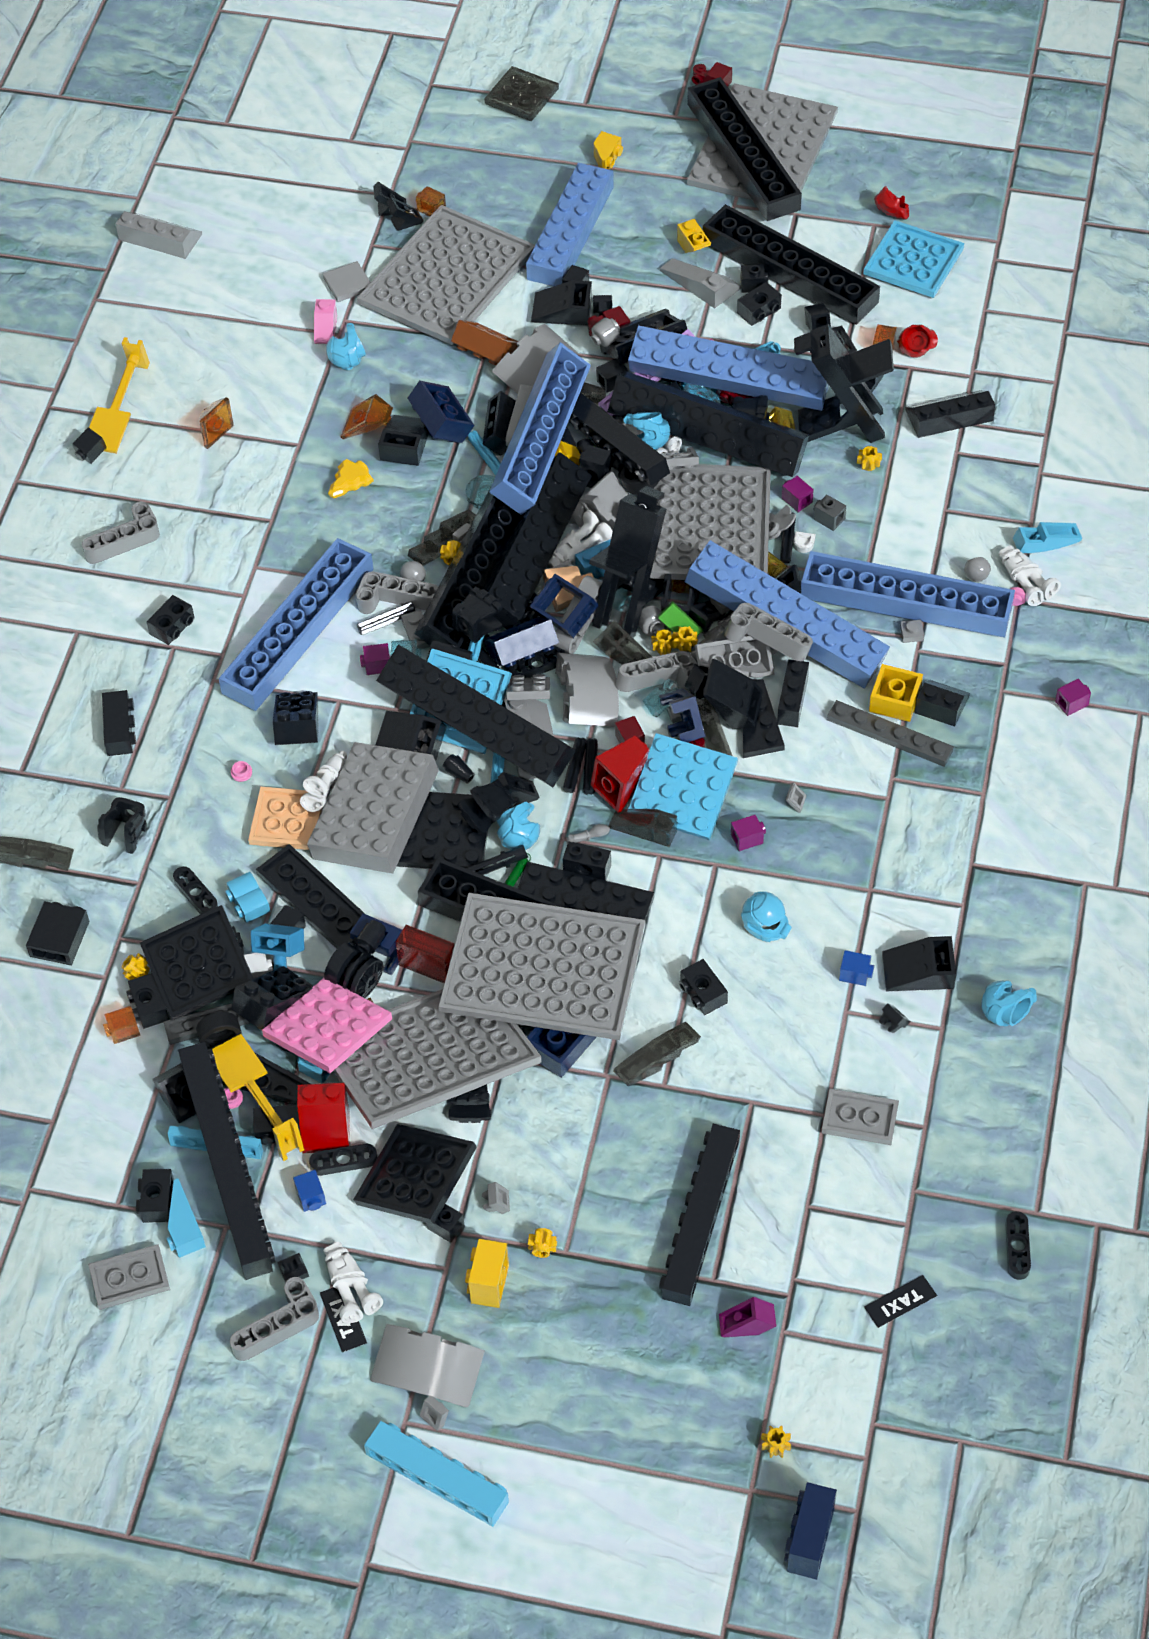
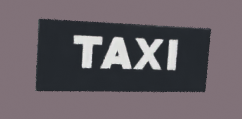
[864,1275,937,1328]
[320,1288,367,1352]

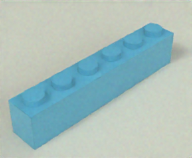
[364,1421,509,1527]

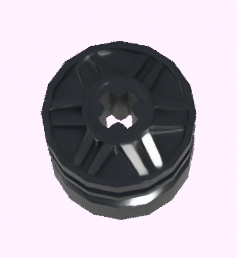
[324,941,384,998]

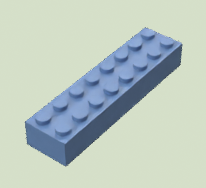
[526,162,614,286]

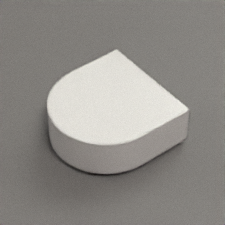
[793,531,816,553]

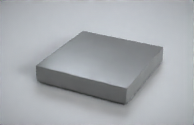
[323,261,371,302]

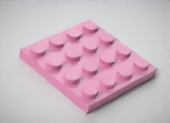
[262,978,392,1073]

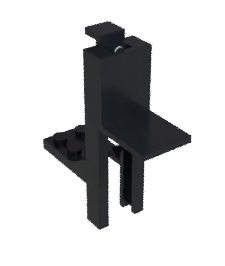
[794,324,894,443]
[589,486,667,641]

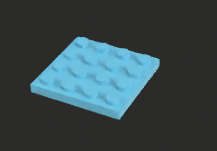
[863,220,964,298]
[410,649,512,754]
[627,733,738,840]

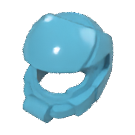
[326,323,366,370]
[624,412,670,450]
[497,802,540,850]
[741,891,792,942]
[981,980,1037,1026]

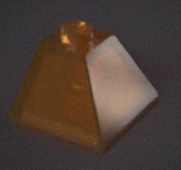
[341,394,393,439]
[200,397,234,449]

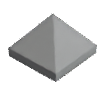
[785,782,807,813]

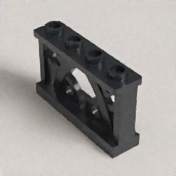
[600,308,687,364]

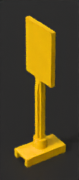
[89,337,150,454]
[212,1034,304,1161]

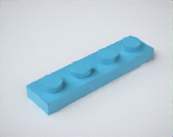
[168,1126,263,1159]

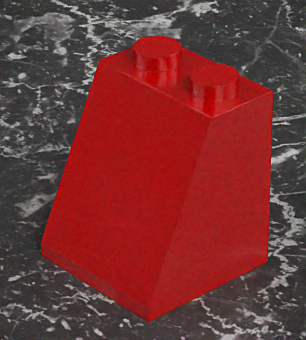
[591,736,649,813]
[297,1083,350,1153]

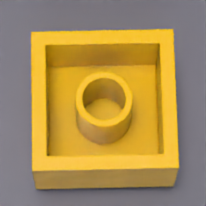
[869,664,923,722]
[465,1239,509,1308]

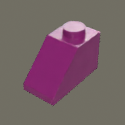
[719,1297,776,1338]

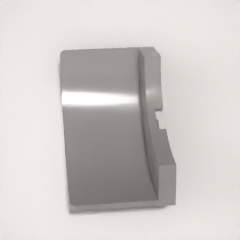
[492,324,579,394]
[579,472,629,532]
[555,653,619,727]
[370,1324,485,1407]

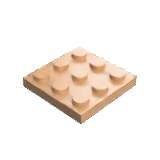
[248,786,323,850]

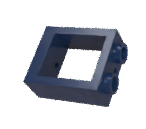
[530,574,599,639]

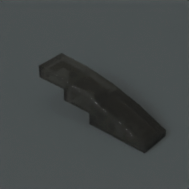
[408,509,476,566]
[0,836,74,871]
[613,1021,701,1086]

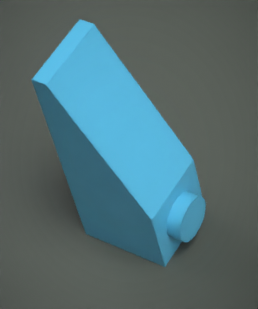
[166,1178,206,1258]

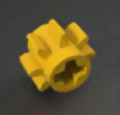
[857,446,882,471]
[440,540,461,566]
[672,626,698,652]
[651,629,677,655]
[121,953,150,980]
[527,1228,557,1258]
[761,1426,791,1458]

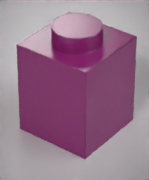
[782,476,814,512]
[360,643,390,675]
[1055,678,1091,716]
[731,815,766,851]

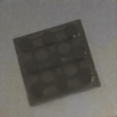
[484,66,559,122]

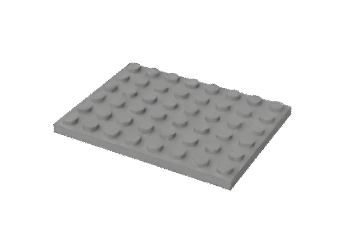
[687,83,838,200]
[357,205,535,346]
[650,464,771,580]
[439,893,645,1040]
[333,989,542,1129]

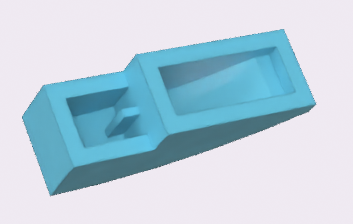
[1013,522,1082,553]

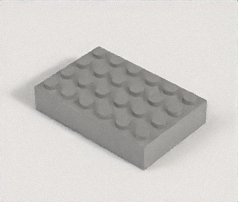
[307,742,438,874]

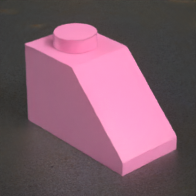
[314,299,337,344]

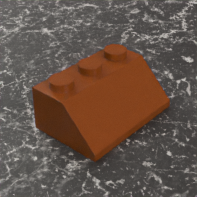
[451,320,519,365]

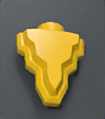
[328,459,374,499]

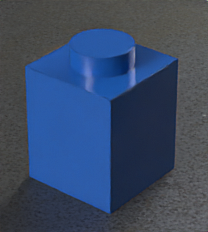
[839,950,875,986]
[293,1170,326,1212]

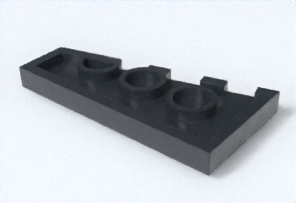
[743,679,785,758]
[221,1052,311,1105]

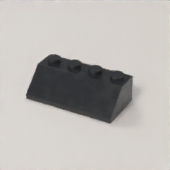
[905,390,995,438]

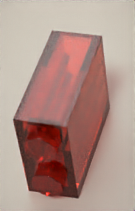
[396,925,455,984]

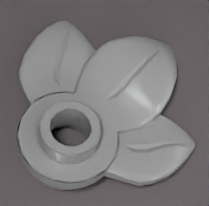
[769,505,796,540]

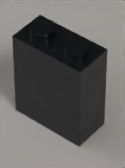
[26,901,90,966]

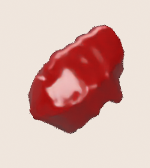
[874,186,909,220]
[897,325,938,358]

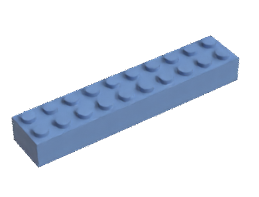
[628,325,829,411]
[489,342,591,515]
[219,538,374,711]
[685,540,890,689]
[801,551,1015,638]

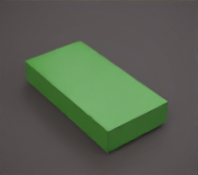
[658,601,703,636]

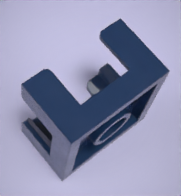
[659,688,706,743]
[350,913,405,975]

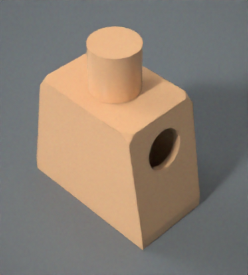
[543,566,594,612]

